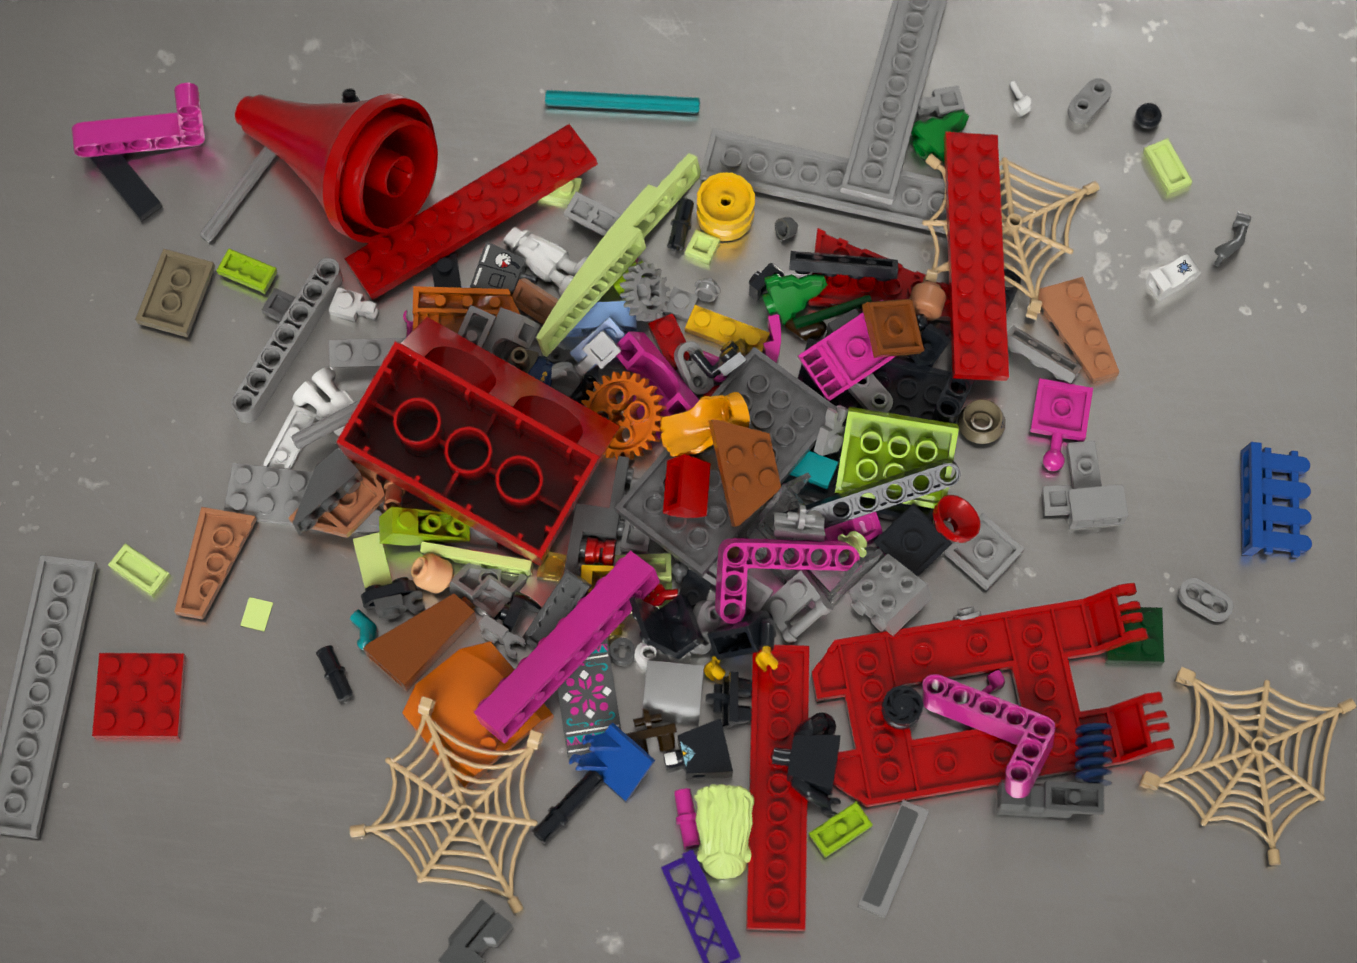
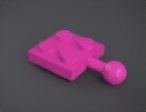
[1030,378,1093,471]

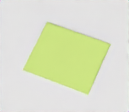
[240,597,273,631]

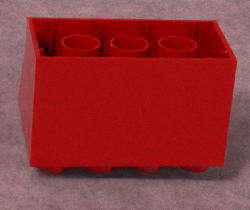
[336,317,620,567]

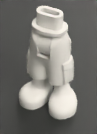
[503,227,588,296]
[292,366,356,436]

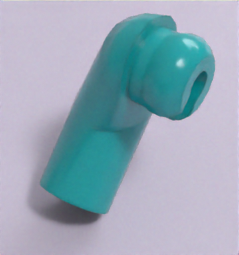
[350,609,377,650]

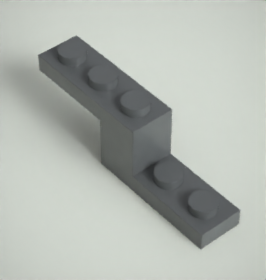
[563,456,634,577]

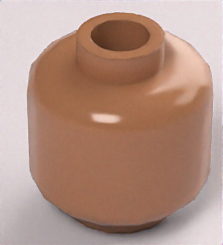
[910,281,946,322]

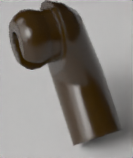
[785,318,827,341]

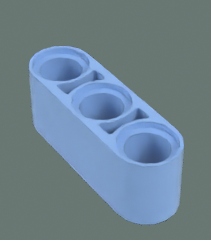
[566,301,637,337]

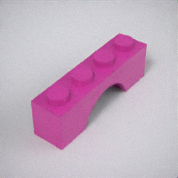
[616,331,699,417]

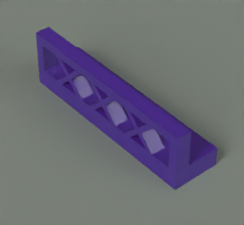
[661,849,741,963]

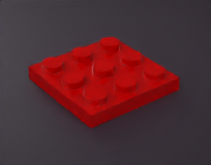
[92,653,186,739]

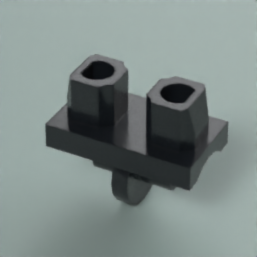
[907,322,952,367]
[705,671,752,728]

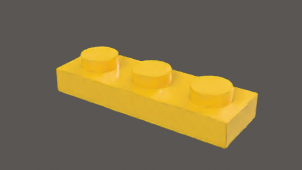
[685,305,770,354]

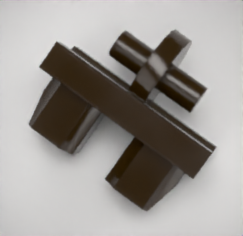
[625,708,677,754]

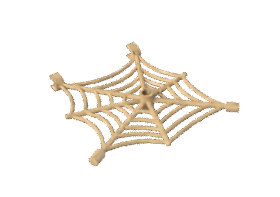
[922,154,1100,320]
[1139,667,1356,866]
[350,696,544,914]

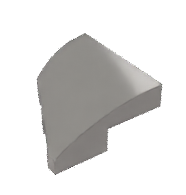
[449,563,527,621]

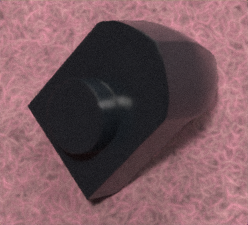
[749,263,786,301]
[499,590,542,632]

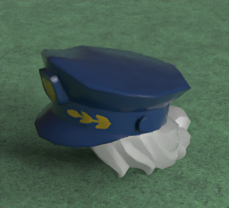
[528,356,583,398]

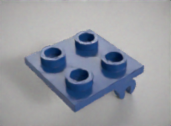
[569,723,655,801]

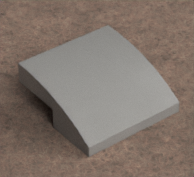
[642,660,704,726]

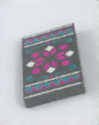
[558,638,621,756]

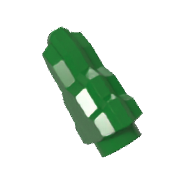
[911,110,969,165]
[761,274,827,325]

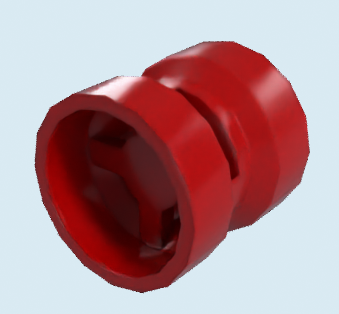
[585,537,616,566]

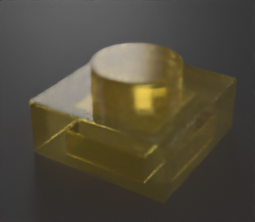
[537,552,567,583]

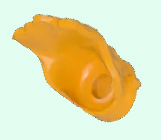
[660,392,750,456]

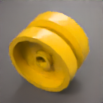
[697,173,755,241]

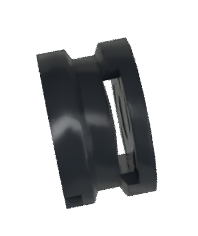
[881,685,923,730]

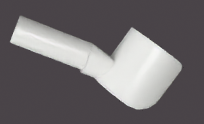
[1010,81,1031,116]

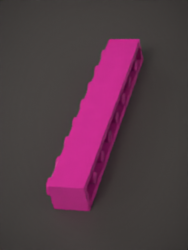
[474,551,660,744]

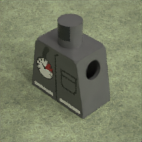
[470,242,538,296]

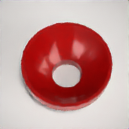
[933,495,981,543]

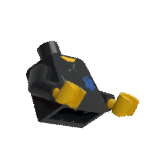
[704,610,778,681]

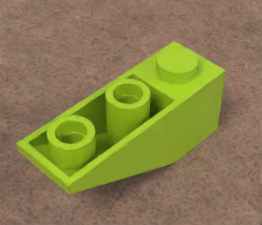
[379,507,470,546]

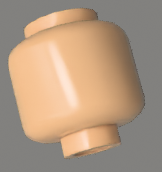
[411,553,454,594]

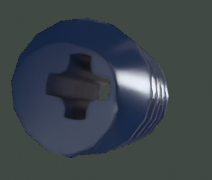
[1075,723,1112,786]

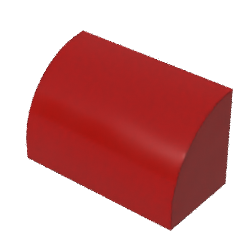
[663,454,711,518]

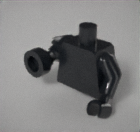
[772,712,841,815]

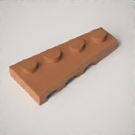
[1038,277,1119,383]
[174,507,257,620]

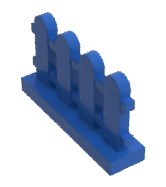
[1241,442,1312,558]

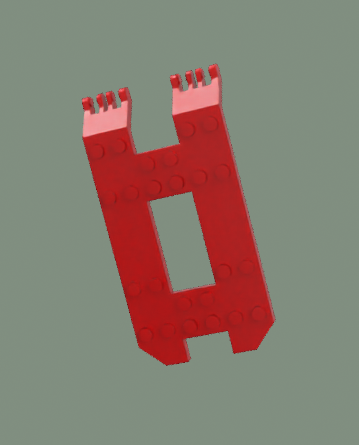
[811,583,1175,807]

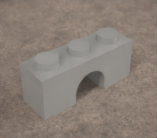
[483,308,540,362]

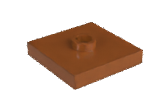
[862,299,924,358]

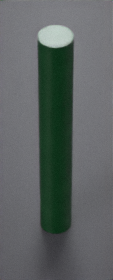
[793,295,872,329]

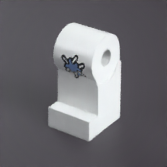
[1145,254,1201,302]

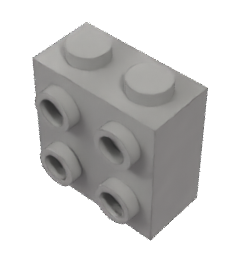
[849,554,932,636]

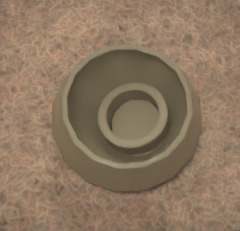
[958,399,1006,444]

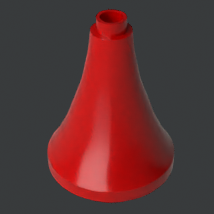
[235,93,438,243]

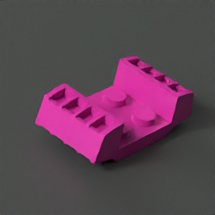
[797,300,896,401]

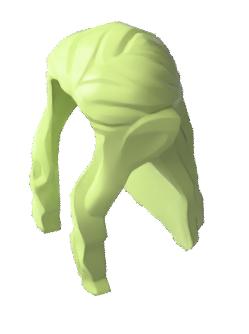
[694,784,754,879]

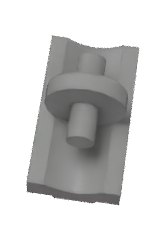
[773,505,825,542]

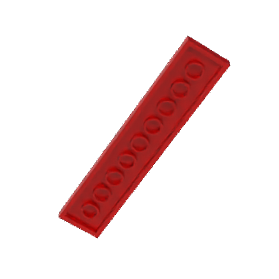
[344,124,598,301]
[944,132,1009,381]
[746,645,810,932]

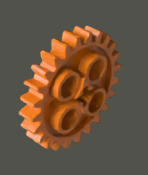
[581,371,667,460]

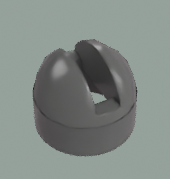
[775,217,798,239]

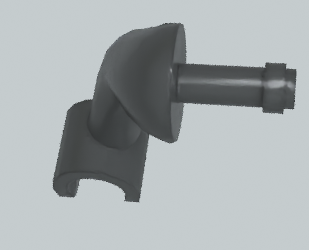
[1214,212,1252,267]

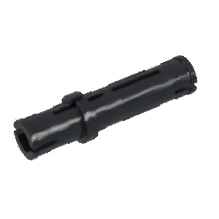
[532,770,604,844]

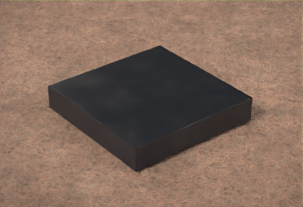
[873,503,952,576]

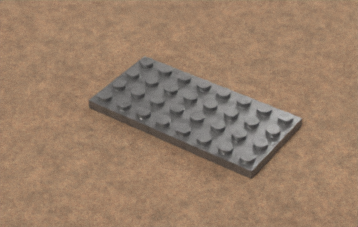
[615,347,836,577]

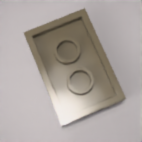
[135,249,215,337]

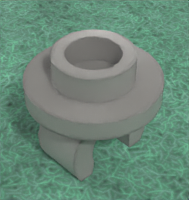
[953,606,981,620]

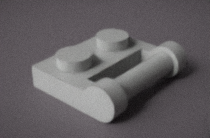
[764,570,833,645]

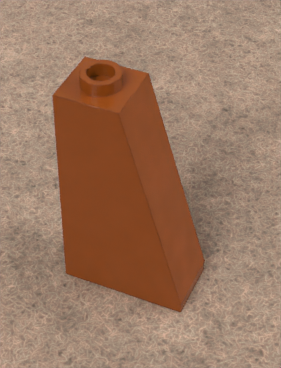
[363,594,477,692]

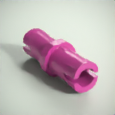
[674,788,700,850]

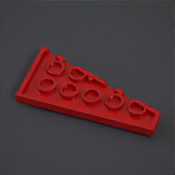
[808,228,951,321]

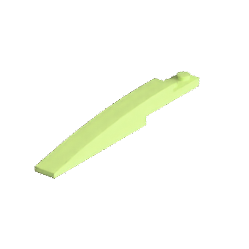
[536,153,701,357]

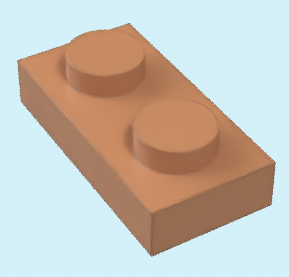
[512,278,558,325]

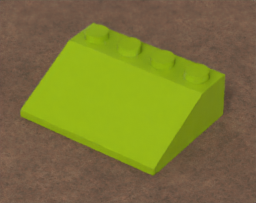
[835,407,959,508]

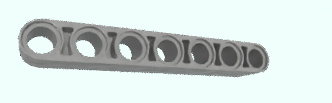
[231,258,343,423]

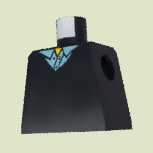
[663,719,733,780]

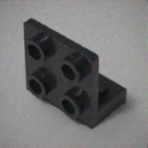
[629,594,704,660]

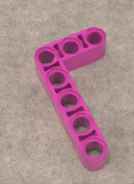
[72,83,205,157]
[715,538,860,624]
[922,674,1055,798]

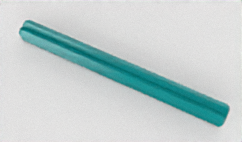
[545,90,700,113]

